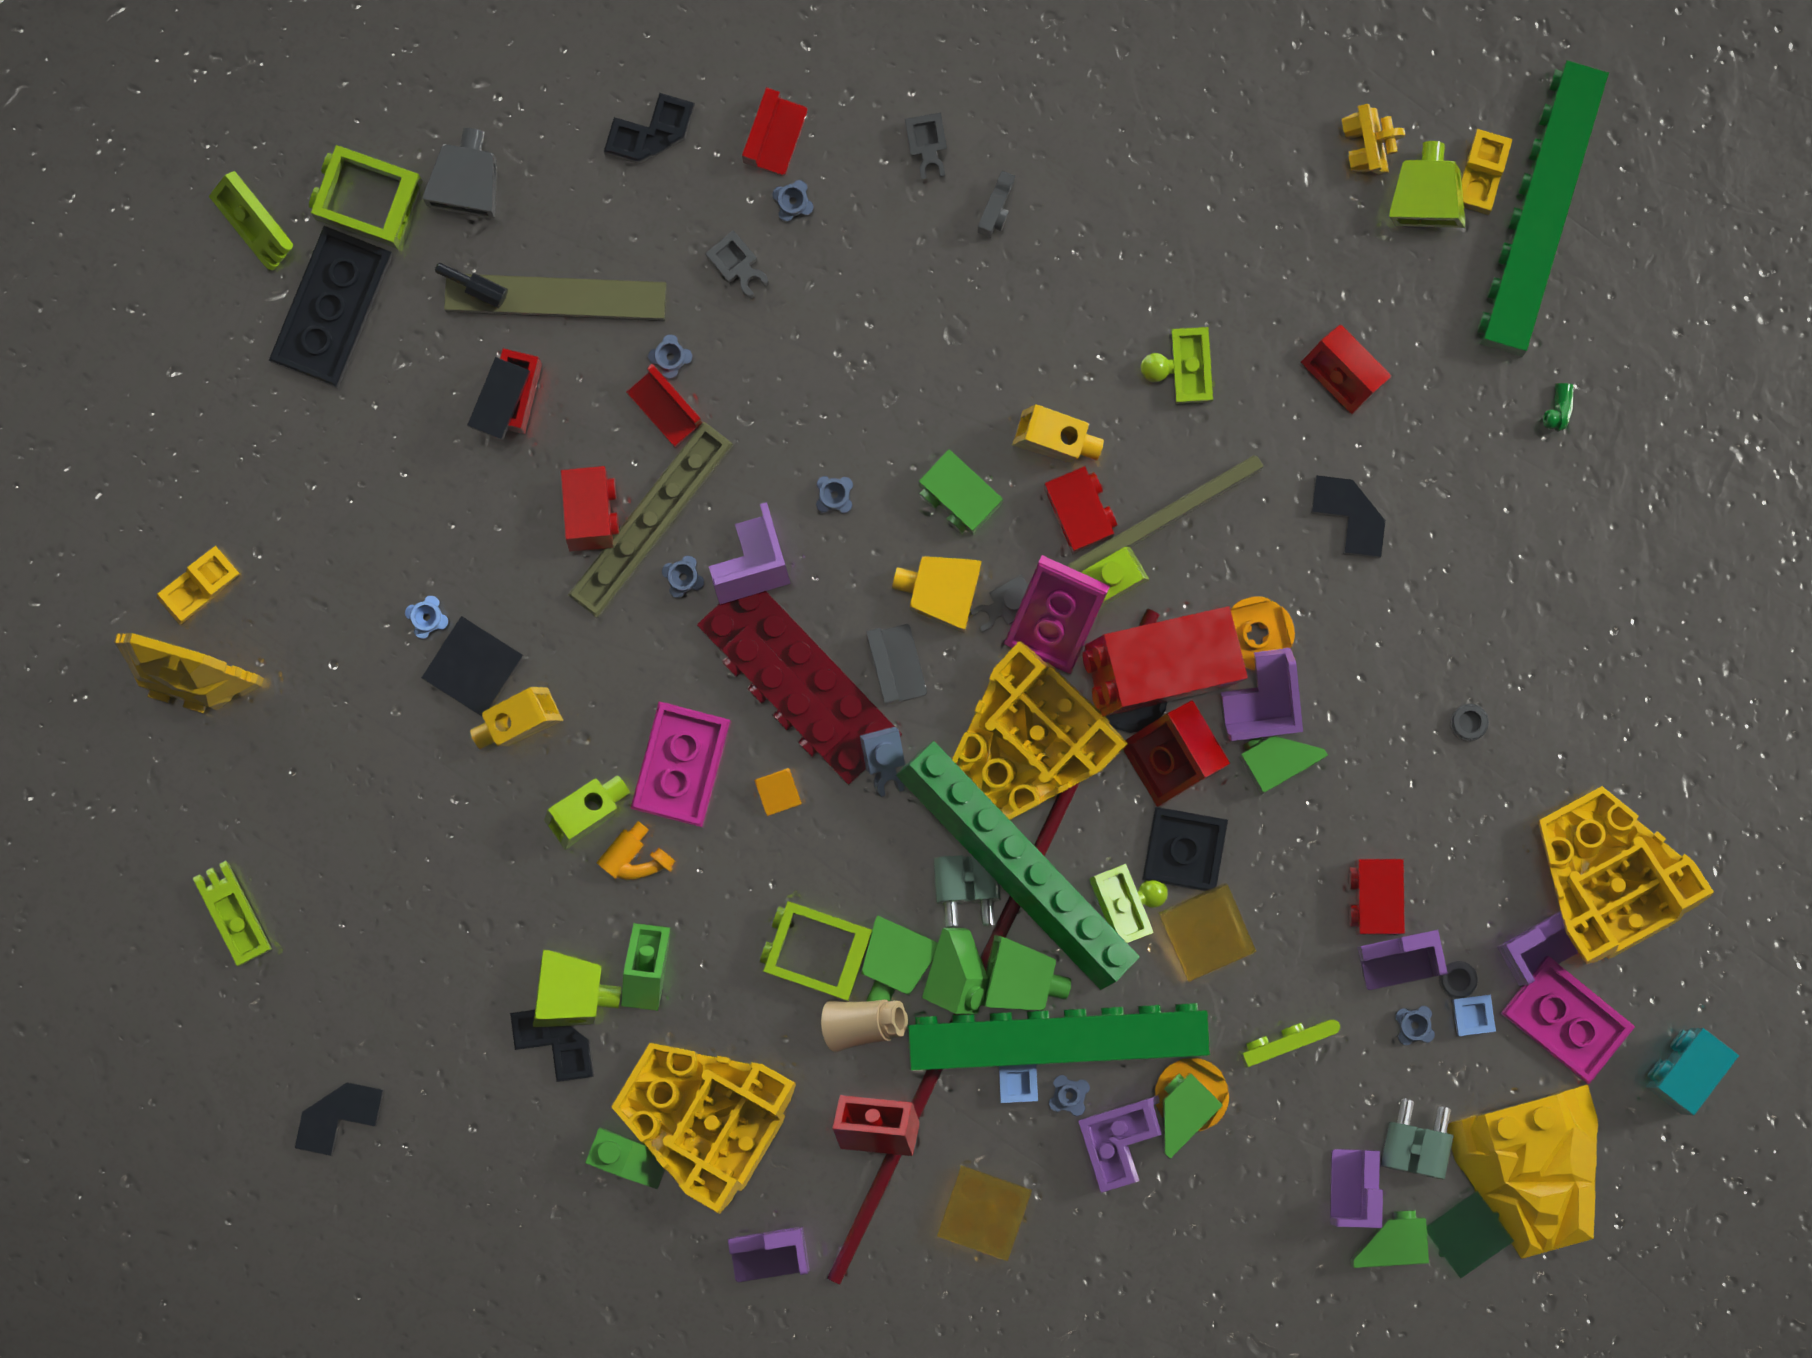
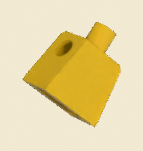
[1012,404,1104,462]
[892,556,982,633]
[470,687,563,749]

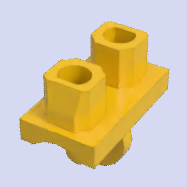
[1342,104,1405,175]

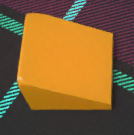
[754,768,802,816]

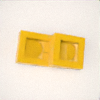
[1461,129,1513,215]
[156,545,239,625]

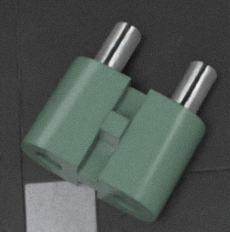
[934,855,1001,928]
[1380,1099,1454,1180]

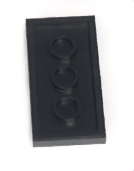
[269,226,393,389]

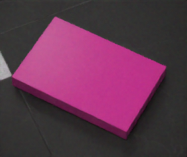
[1004,555,1110,674]
[630,701,731,828]
[1500,956,1635,1085]

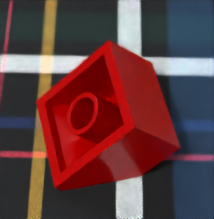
[1123,700,1231,807]

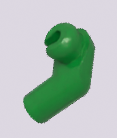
[1543,383,1574,432]

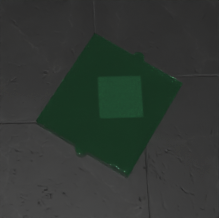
[1427,1190,1514,1279]

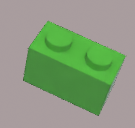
[919,449,1003,535]

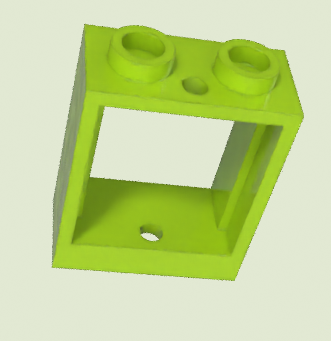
[309,145,423,249]
[759,901,872,1001]

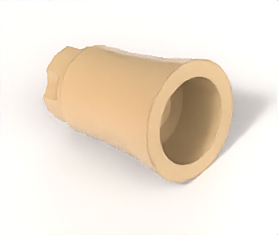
[821,1000,908,1052]

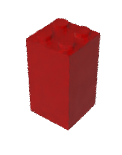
[1083,606,1248,717]

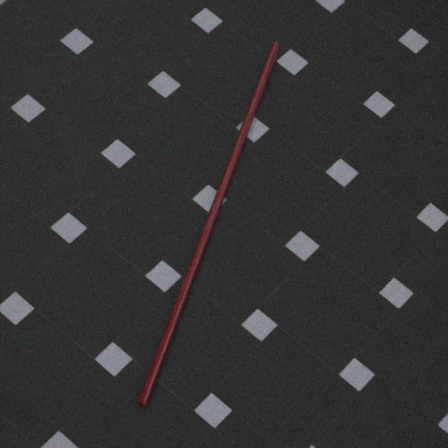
[827,608,1160,1285]

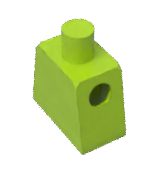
[1389,141,1465,228]
[1081,546,1150,608]
[544,775,630,850]
[533,949,621,1027]

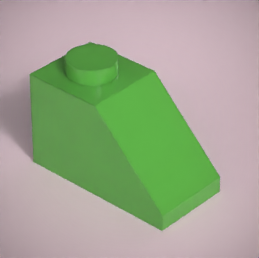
[1239,736,1328,795]
[621,923,670,1011]
[922,928,988,1014]
[1163,1073,1223,1159]
[585,1127,665,1189]
[1350,1210,1429,1268]

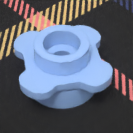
[405,596,448,639]

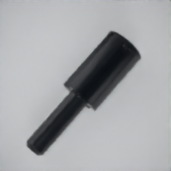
[435,263,508,309]

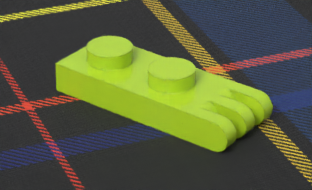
[209,171,293,270]
[193,861,272,967]
[1240,1019,1340,1067]

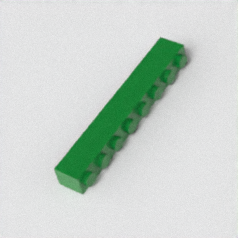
[1477,60,1609,357]
[896,741,1140,990]
[907,1003,1210,1070]

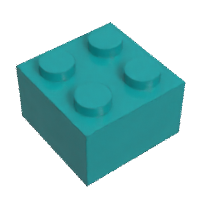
[1646,1028,1740,1115]

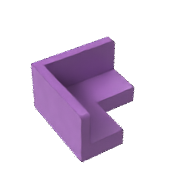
[709,502,791,604]
[1221,648,1303,741]
[1497,911,1579,986]
[1357,930,1447,990]
[1078,1095,1162,1193]
[1330,1149,1383,1228]
[728,1226,810,1282]

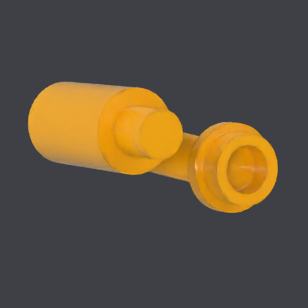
[596,821,676,880]

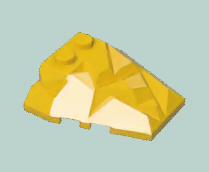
[114,633,264,714]
[952,641,1127,820]
[1538,786,1714,964]
[611,1043,796,1214]
[1446,1084,1598,1259]

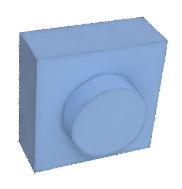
[1452,994,1496,1036]
[999,1064,1038,1103]

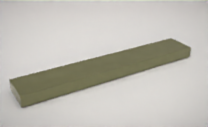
[444,274,667,321]
[568,422,733,618]
[1066,455,1264,572]

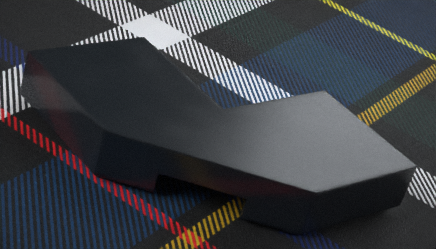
[604,93,695,164]
[1311,475,1386,558]
[510,1010,594,1082]
[295,1082,384,1156]

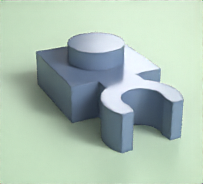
[860,727,905,797]

